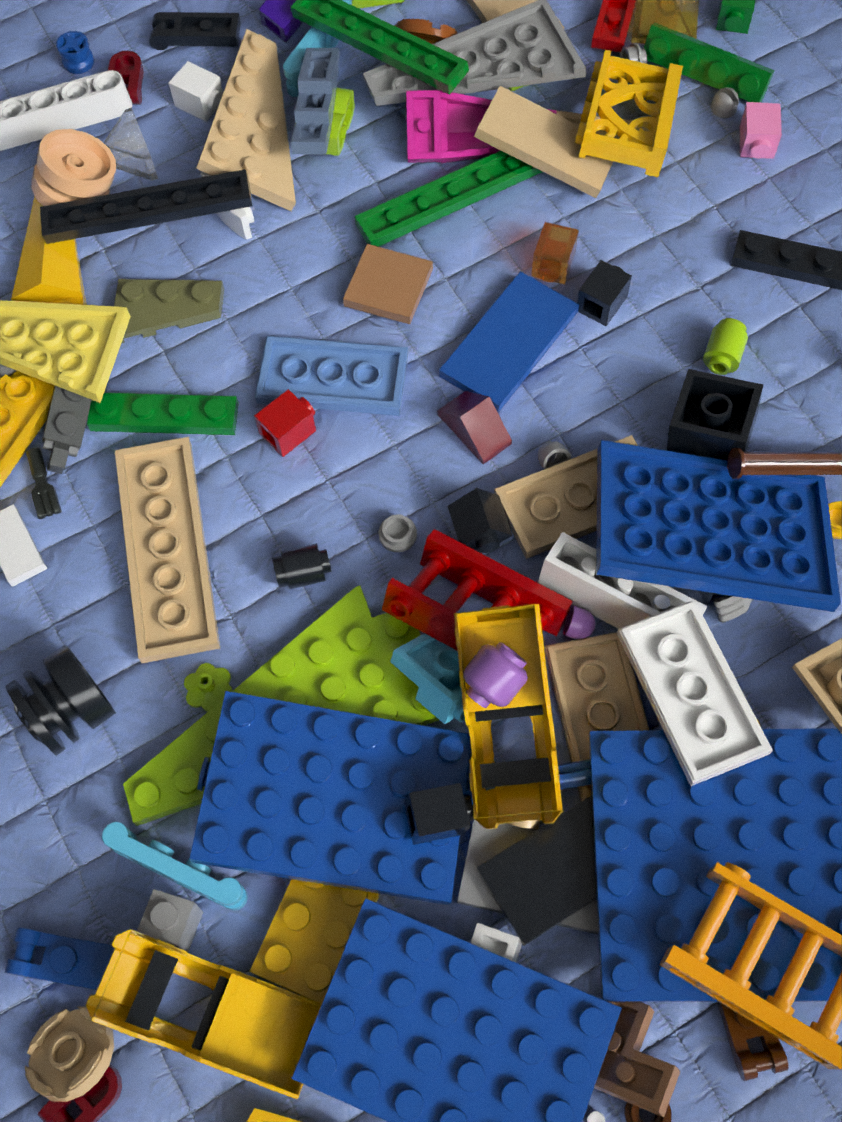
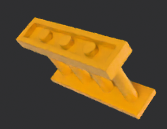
[659,862,842,1069]

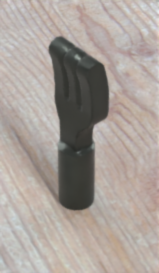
[26,448,62,519]

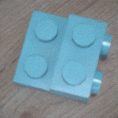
[390,633,465,724]

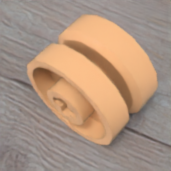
[31,129,116,206]

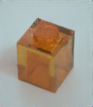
[532,222,579,285]

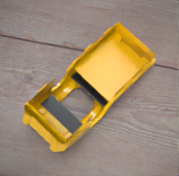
[454,604,563,829]
[85,929,322,1100]

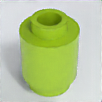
[703,318,748,375]

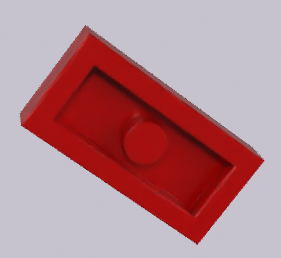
[591,0,636,53]

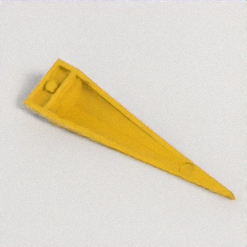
[11,195,87,305]

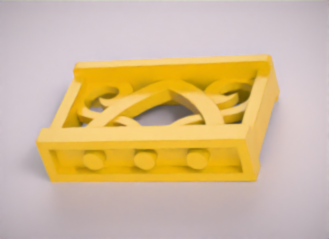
[575,50,683,177]

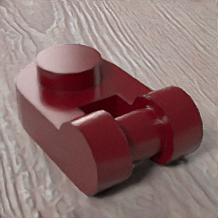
[108,50,144,105]
[38,1065,122,1122]

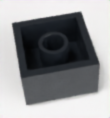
[666,369,763,461]

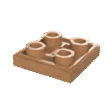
[343,244,433,324]

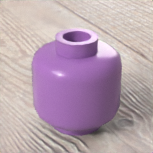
[463,642,528,708]

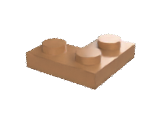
[594,1002,680,1117]

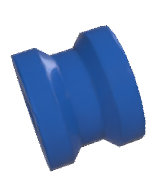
[56,31,94,74]

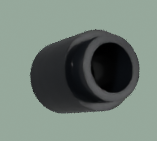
[272,543,332,589]

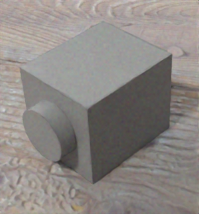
[137,889,203,953]

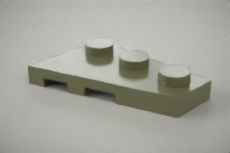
[114,279,224,344]

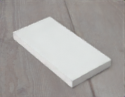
[617,599,773,786]

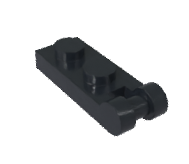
[149,12,241,50]

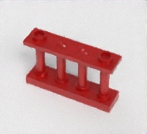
[382,529,573,651]

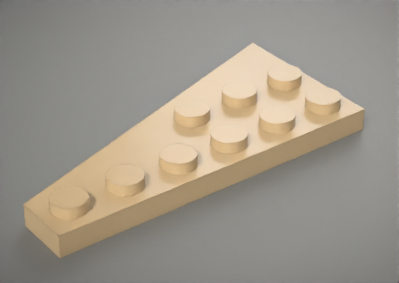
[196,29,296,211]

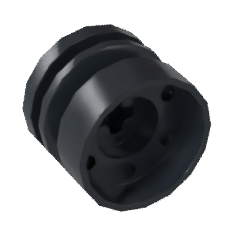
[5,644,116,756]

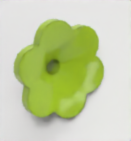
[184,663,233,712]

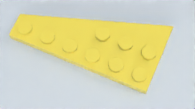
[0,300,131,403]

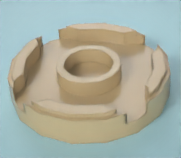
[25,1006,114,1102]

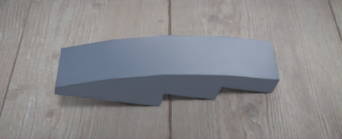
[291,48,340,155]

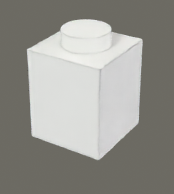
[168,61,223,122]

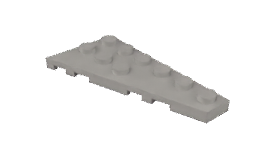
[363,0,586,106]

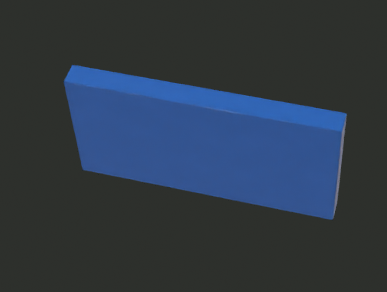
[439,271,579,412]

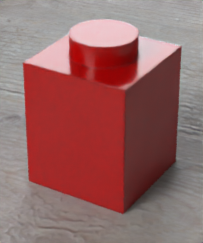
[254,389,316,457]

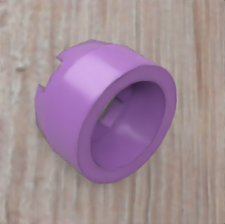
[563,605,595,639]

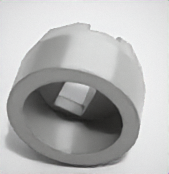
[711,87,739,118]
[538,441,571,469]

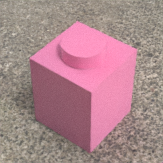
[740,102,782,159]

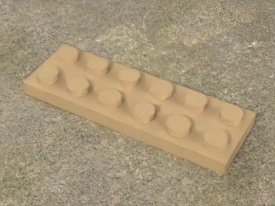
[115,437,220,663]

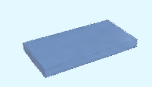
[255,336,408,416]

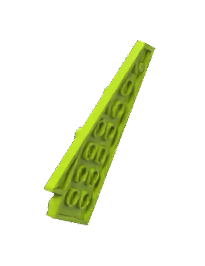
[123,586,440,826]

